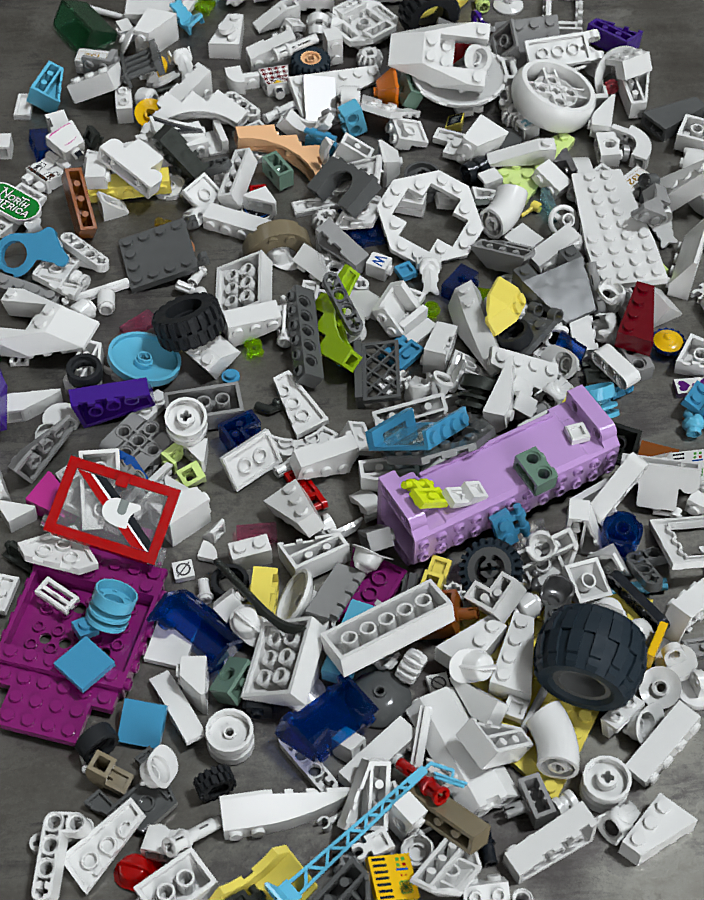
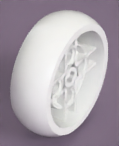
[511,59,596,133]

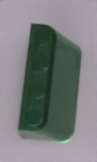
[53,0,118,53]

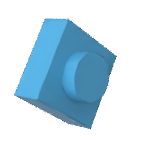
[394,261,418,281]
[71,617,100,641]

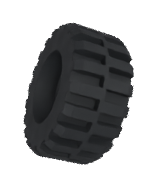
[398,0,460,31]
[151,292,226,352]

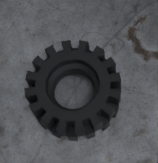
[193,764,237,802]

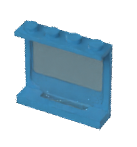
[365,406,469,451]

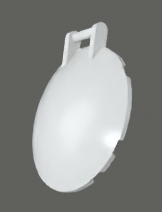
[412,46,518,108]

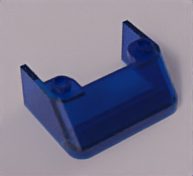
[146,589,245,673]

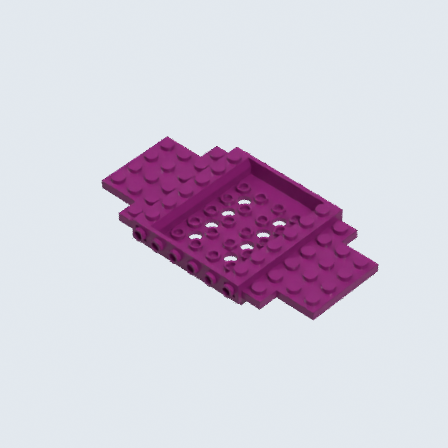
[0,525,168,747]

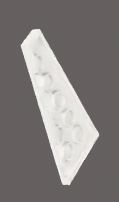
[287,65,381,119]

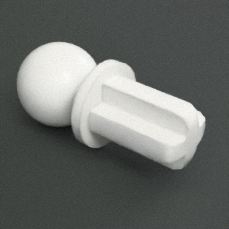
[175,280,207,294]

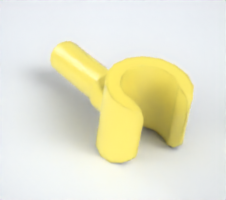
[520,200,542,218]

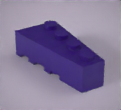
[68,377,156,428]

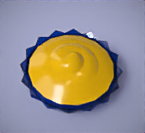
[653,327,686,357]

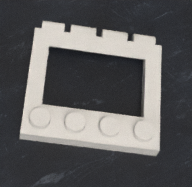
[649,515,704,570]

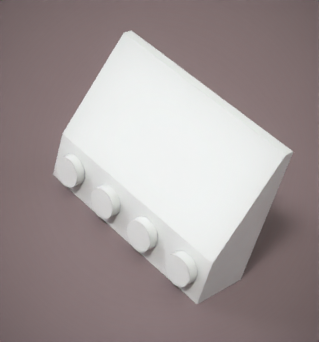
[665,219,704,301]
[215,250,272,312]
[241,616,327,707]

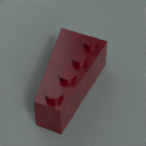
[614,281,655,357]

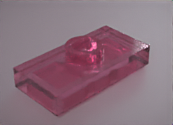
[119,309,154,333]
[236,522,278,543]

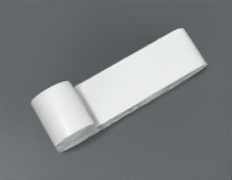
[591,452,649,527]
[32,811,92,900]

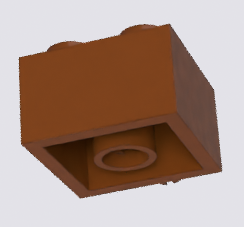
[418,589,480,640]

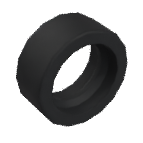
[496,319,534,352]
[66,353,103,388]
[211,563,250,599]
[75,722,119,763]

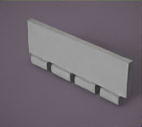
[305,563,366,622]

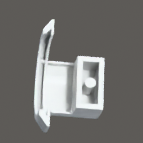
[594,46,652,94]
[319,132,384,175]

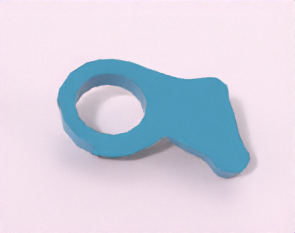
[0,227,70,277]

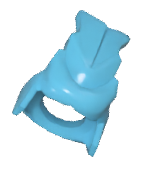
[169,0,204,35]

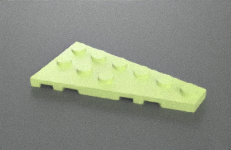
[497,133,575,205]

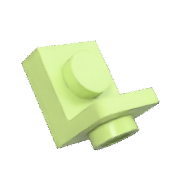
[160,442,184,475]

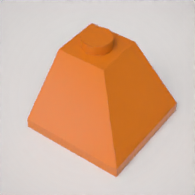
[373,68,399,108]

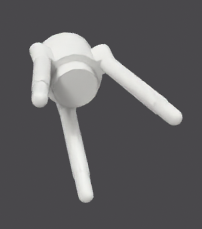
[276,304,291,348]

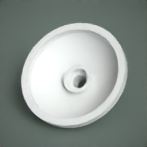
[275,569,313,619]

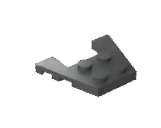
[84,745,178,836]

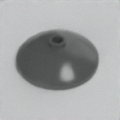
[348,670,412,729]

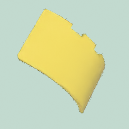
[208,845,318,900]

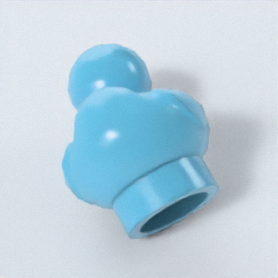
[682,409,704,438]

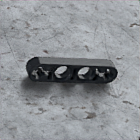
[606,570,670,632]

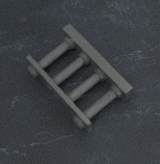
[119,39,166,88]

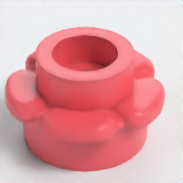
[604,79,619,94]

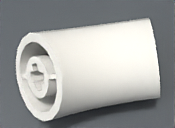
[479,184,528,239]
[526,700,580,779]

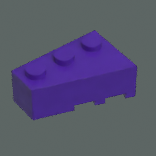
[586,18,643,52]

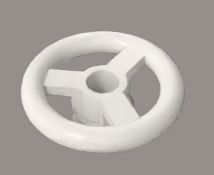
[548,205,579,234]

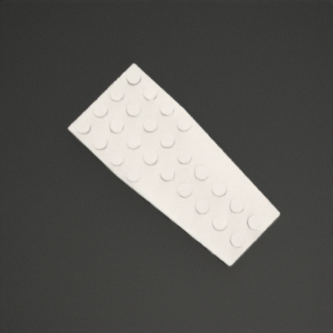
[571,169,668,288]

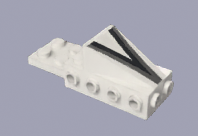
[111,116,211,174]

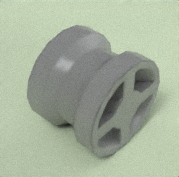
[321,107,339,126]

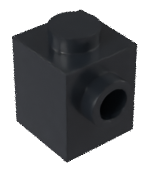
[242,699,274,720]

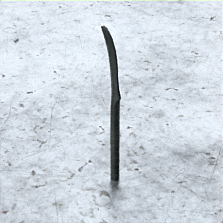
[213,558,307,634]

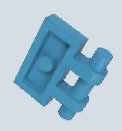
[304,127,338,157]
[377,335,424,371]
[488,503,531,545]

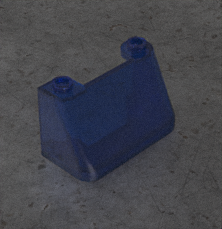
[274,674,379,763]

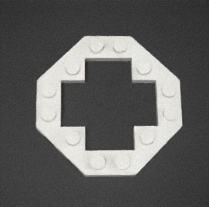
[376,170,483,265]

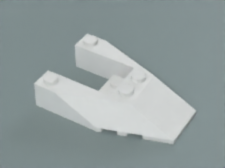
[388,22,490,93]
[0,288,100,359]

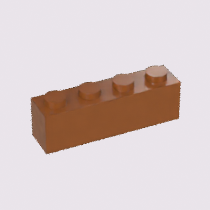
[61,167,97,239]

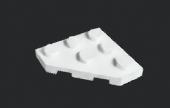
[17,525,99,575]

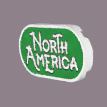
[0,182,42,225]

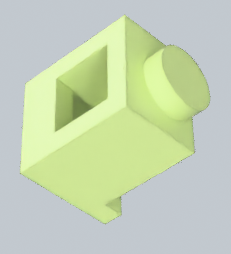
[175,460,207,488]

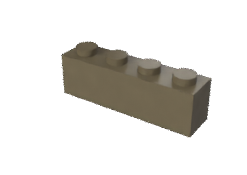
[410,785,491,855]

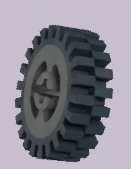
[458,538,524,591]

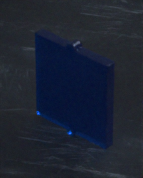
[556,331,587,367]

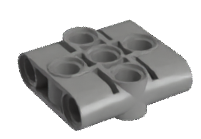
[99,412,174,477]

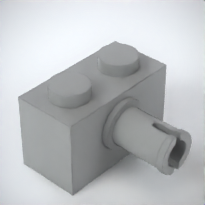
[503,772,557,830]

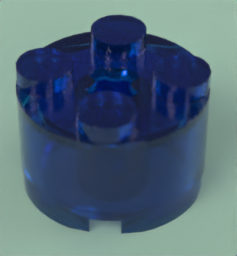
[600,511,643,558]

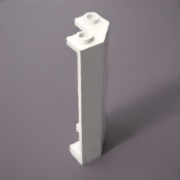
[405,686,521,818]

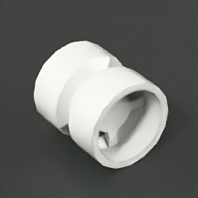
[308,12,329,41]

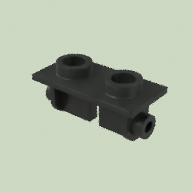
[2,540,33,574]

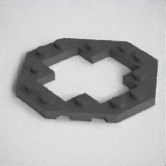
[378,412,496,465]

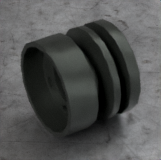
[455,373,497,415]

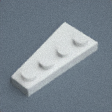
[273,370,329,440]

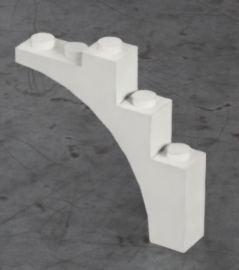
[140,89,250,134]

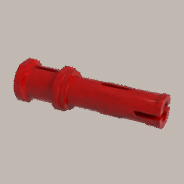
[395,758,450,806]

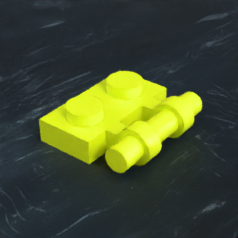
[401,478,449,509]

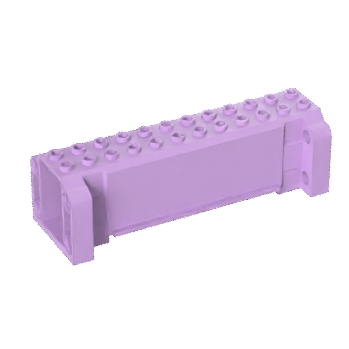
[377,384,620,566]

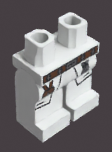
[21,151,72,194]

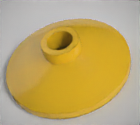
[134,98,159,126]

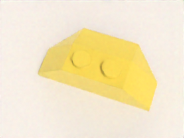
[485,276,526,337]

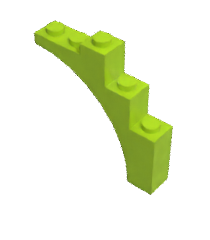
[315,264,363,373]

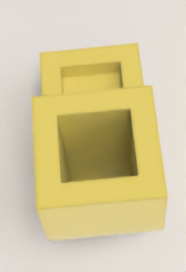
[420,554,452,590]

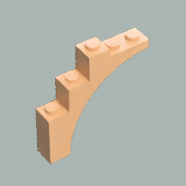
[234,124,322,181]

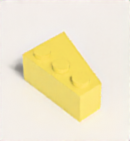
[246,566,279,614]

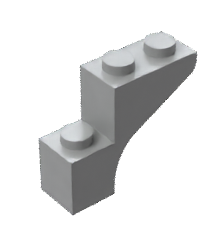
[631,183,671,226]

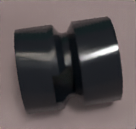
[460,156,491,185]

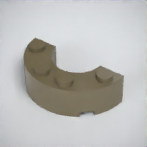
[242,219,313,257]

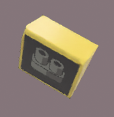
[445,112,465,132]

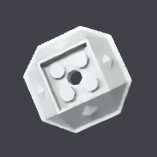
[331,0,398,50]

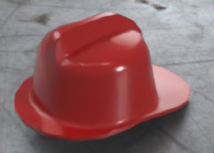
[114,854,163,892]

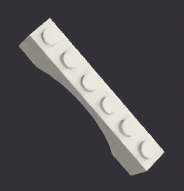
[293,243,380,321]

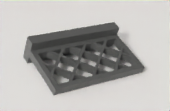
[354,339,401,409]

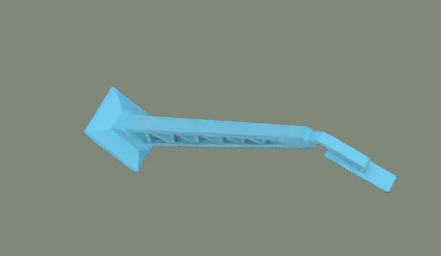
[264,761,468,900]

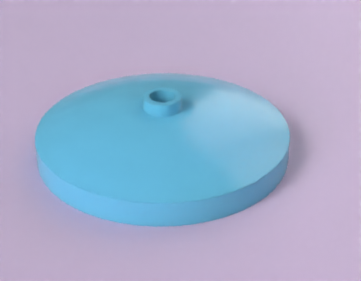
[107,331,181,387]

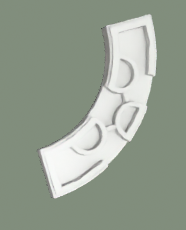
[271,425,339,458]

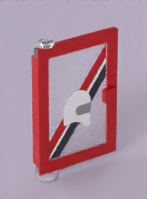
[41,455,181,568]

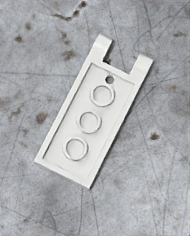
[523,29,605,66]

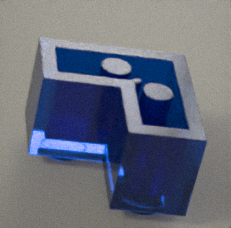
[218,409,261,452]

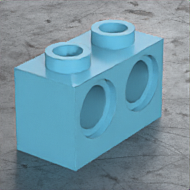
[337,99,368,137]

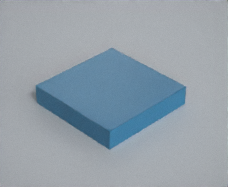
[54,636,115,693]
[118,698,168,749]

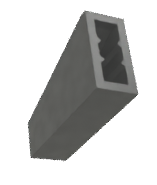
[640,97,704,142]

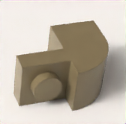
[85,749,135,797]

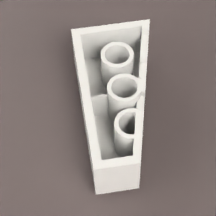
[488,612,534,704]

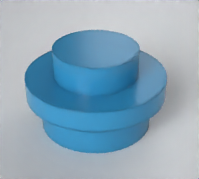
[221,369,240,383]

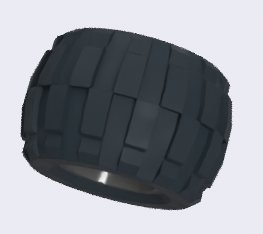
[533,603,647,711]

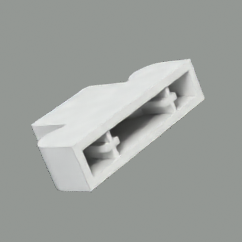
[97,139,163,199]
[620,453,702,511]

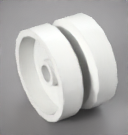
[164,397,208,446]
[205,708,254,765]
[579,756,632,814]

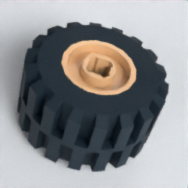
[291,46,330,76]

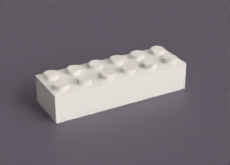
[320,578,455,677]

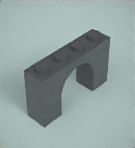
[306,156,382,219]

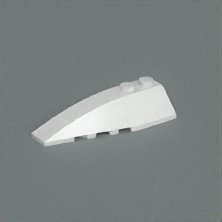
[219,787,351,841]

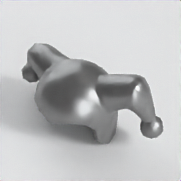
[530,569,585,607]

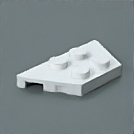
[335,195,381,230]

